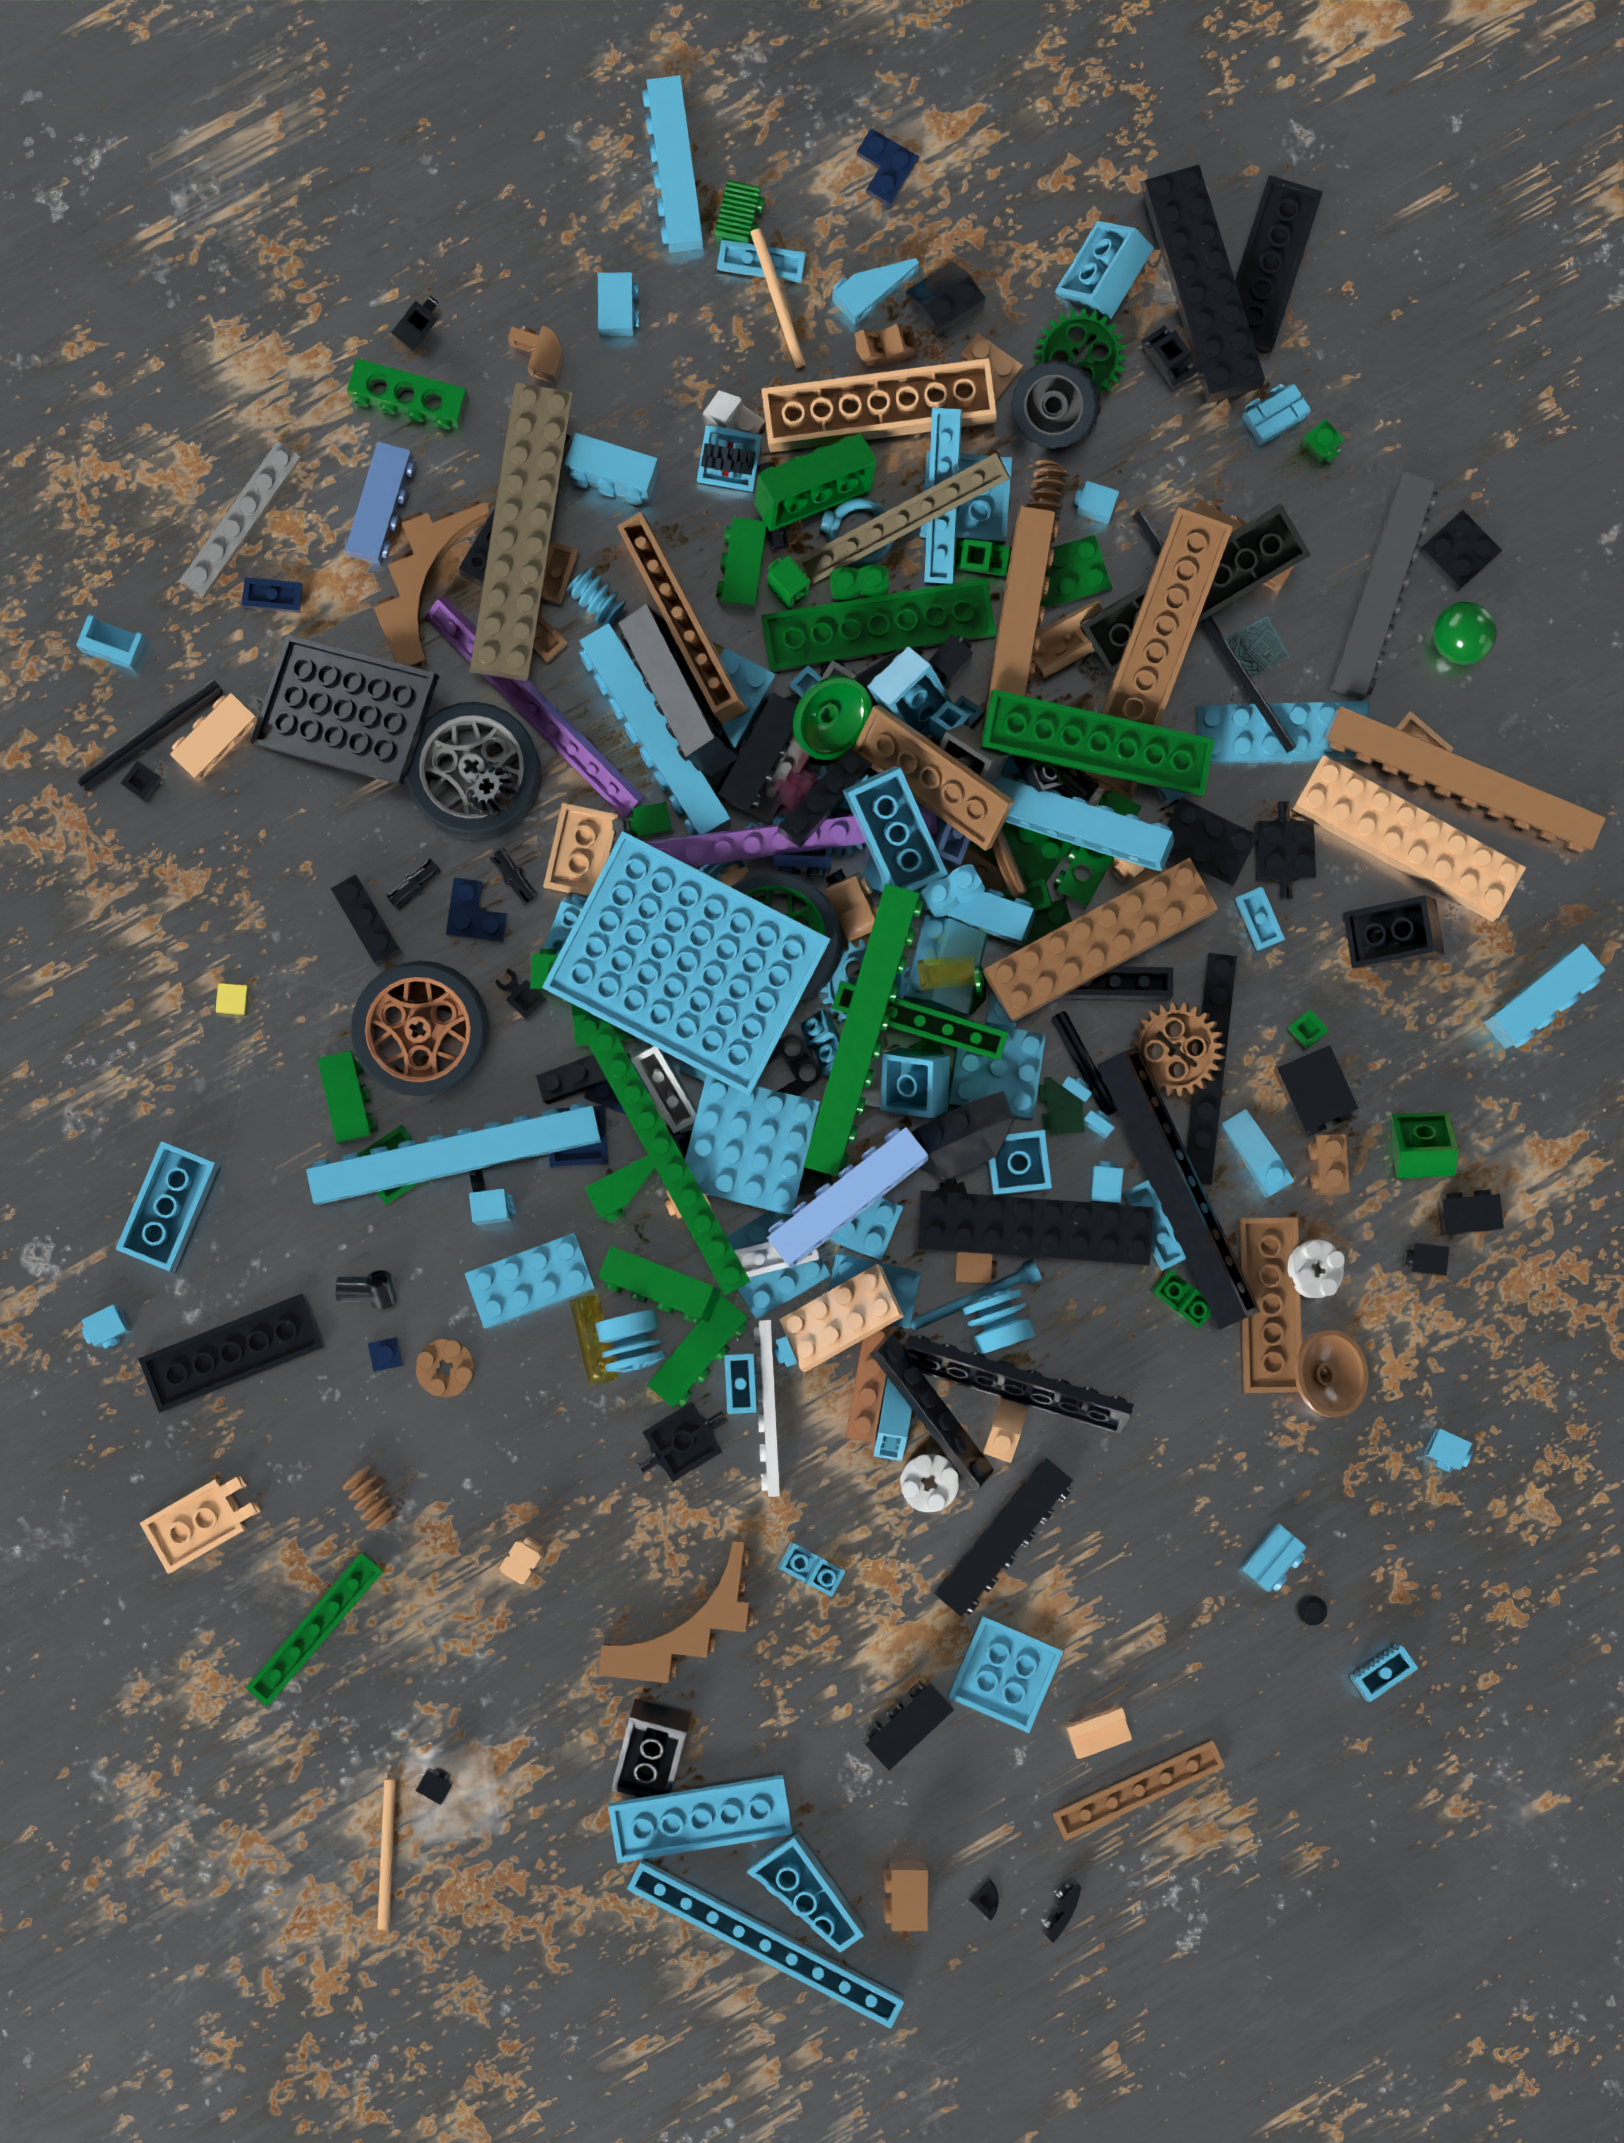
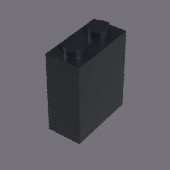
[1273,1045,1359,1136]

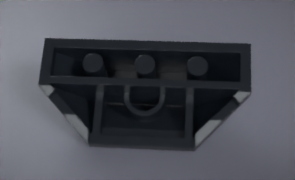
[911,1091,1015,1181]

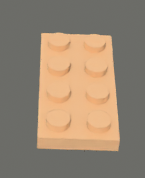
[779,1264,904,1372]

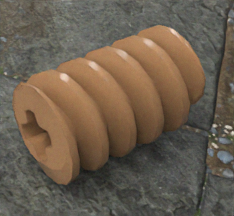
[1026,460,1070,521]
[342,1464,401,1531]

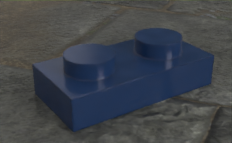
[242,577,303,613]

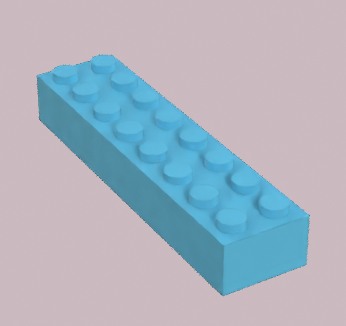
[578,623,731,836]

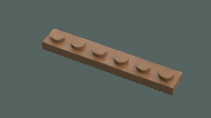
[1052,1739,1225,1841]

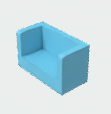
[76,614,147,671]

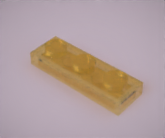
[569,1294,618,1385]

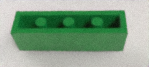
[597,1245,722,1324]
[646,1295,749,1408]

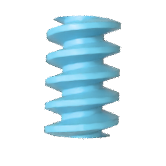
[566,567,627,628]

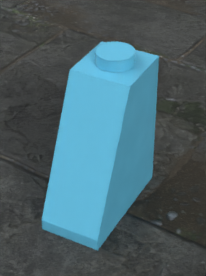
[873,1377,912,1461]

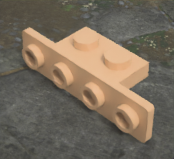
[1031,600,1103,678]

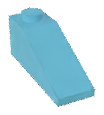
[832,258,919,325]
[1221,1109,1295,1198]

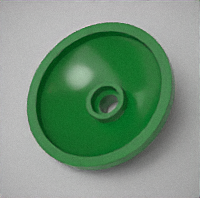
[793,676,872,760]

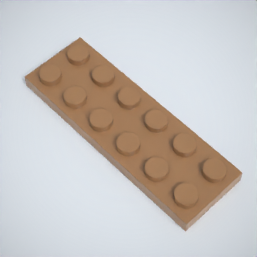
[853,704,1015,851]
[1239,1217,1302,1393]

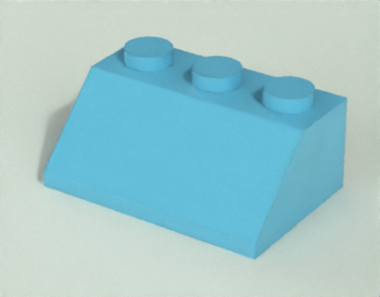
[1055,221,1154,319]
[905,915,988,1016]

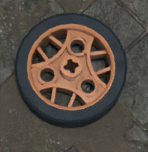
[351,960,489,1097]

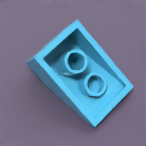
[867,646,953,737]

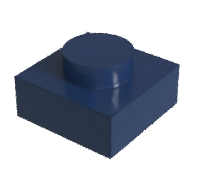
[368,1337,403,1372]

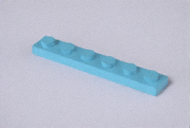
[924,408,962,584]

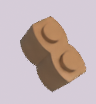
[825,872,879,942]

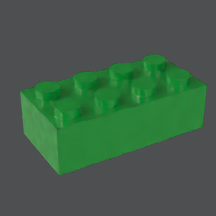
[754,433,877,531]

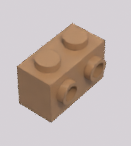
[1309,1134,1350,1196]

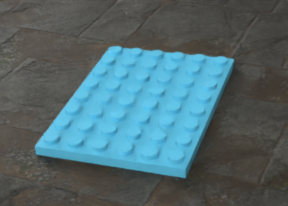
[542,831,831,1096]

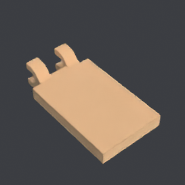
[140,1476,261,1574]

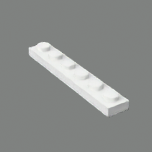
[754,1320,780,1497]

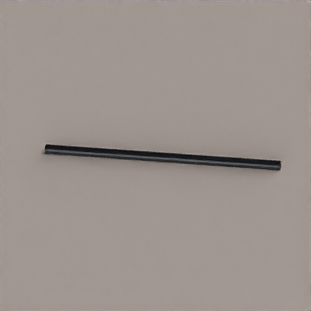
[1133,511,1296,753]

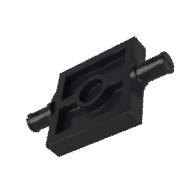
[1255,801,1316,900]
[637,1402,728,1482]

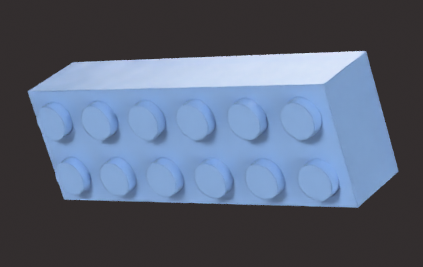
[767,1127,928,1269]

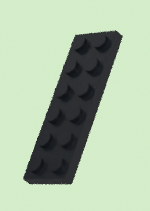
[1235,175,1323,353]
[138,1293,324,1413]

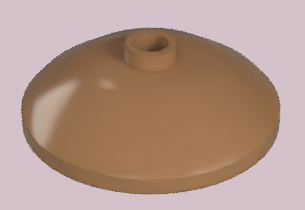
[1295,1330,1369,1418]

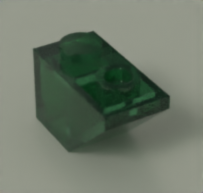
[1038,1077,1085,1137]

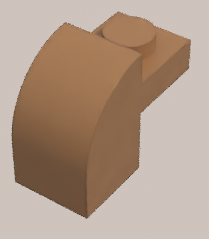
[854,324,919,367]
[508,325,563,384]

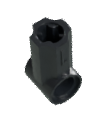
[335,1270,396,1309]

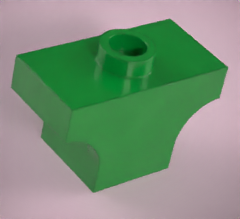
[955,539,1012,576]

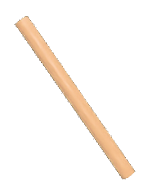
[750,228,806,369]
[377,1779,396,1930]

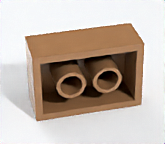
[884,1860,928,1931]

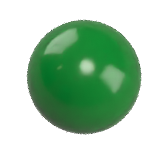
[1433,601,1497,665]

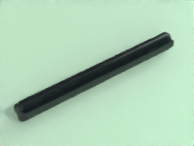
[76,680,223,791]

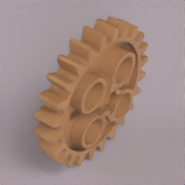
[1131,1002,1225,1097]

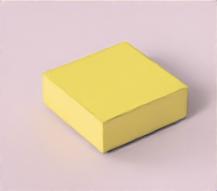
[215,983,248,1015]

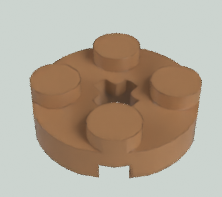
[416,1339,475,1397]

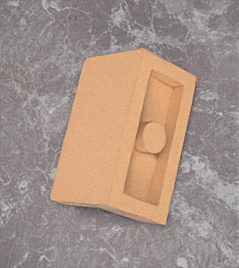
[1065,1706,1132,1759]

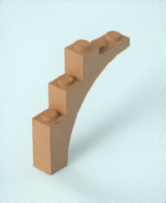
[373,501,490,669]
[598,1541,754,1683]

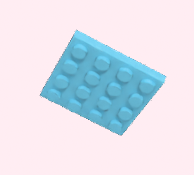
[685,1074,820,1216]

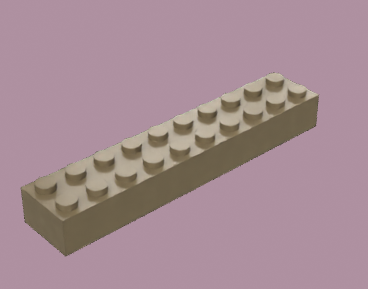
[469,382,573,682]

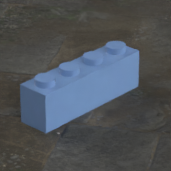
[345,441,416,565]

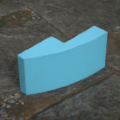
[801,1009,841,1077]
[777,1541,846,1597]

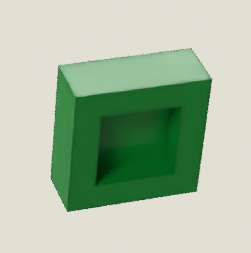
[1287,1008,1329,1050]

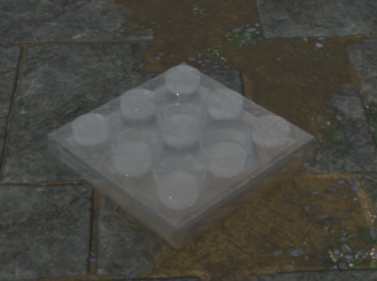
[403,1744,503,1846]

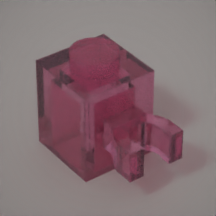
[774,769,818,810]

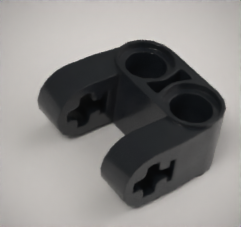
[766,1035,821,1096]

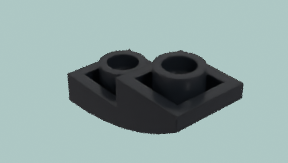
[1010,754,1064,792]
[1043,1880,1081,1943]

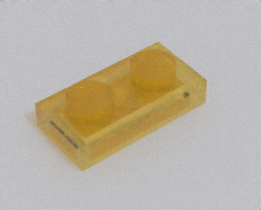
[917,956,975,990]

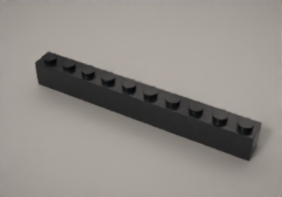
[1097,1047,1261,1330]

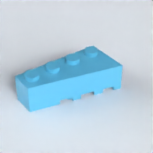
[747,1832,867,1953]

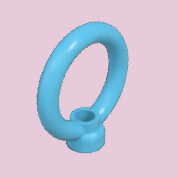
[819,498,894,566]

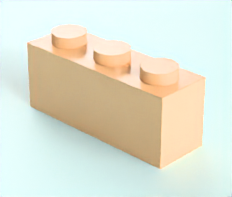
[170,693,258,783]

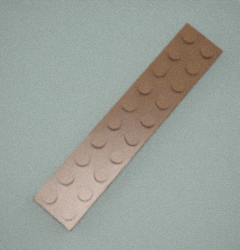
[1082,506,1233,799]

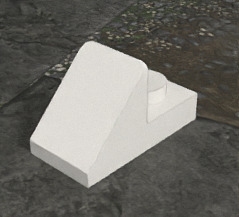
[703,390,766,434]

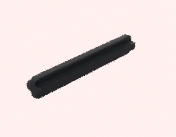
[1052,1011,1117,1116]

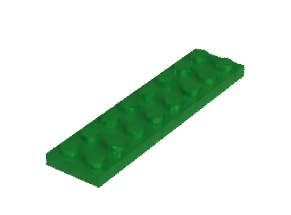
[761,578,996,673]
[981,689,1214,797]

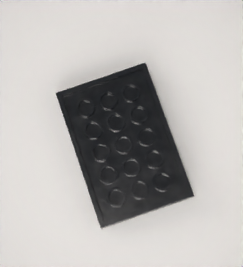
[250,635,440,785]

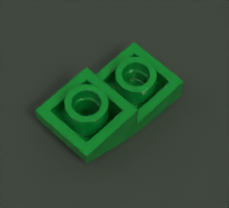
[1150,1268,1210,1329]

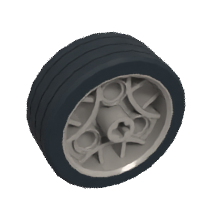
[406,702,541,841]

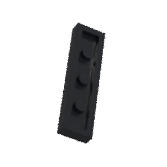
[777,749,872,848]

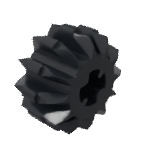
[468,766,520,817]

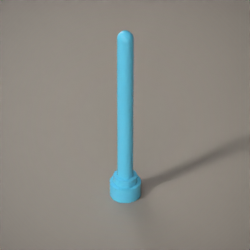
[910,1259,1042,1330]

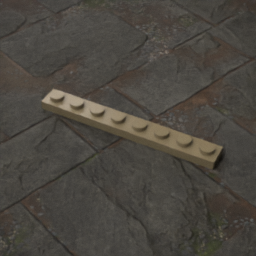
[795,453,1010,585]

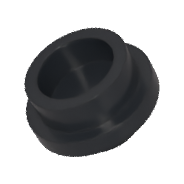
[1298,1596,1327,1625]

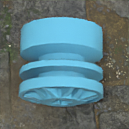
[962,1289,1036,1354]
[595,1309,666,1373]

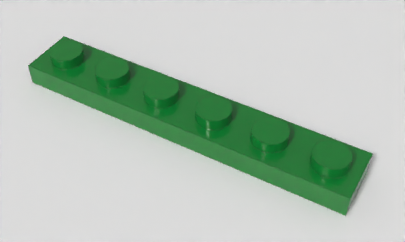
[245,1552,384,1707]

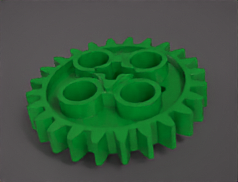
[1034,308,1127,397]

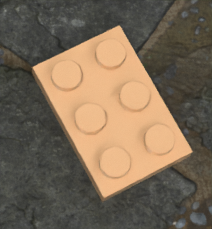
[543,803,619,897]

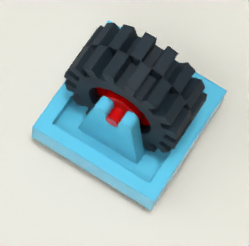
[697,425,763,492]

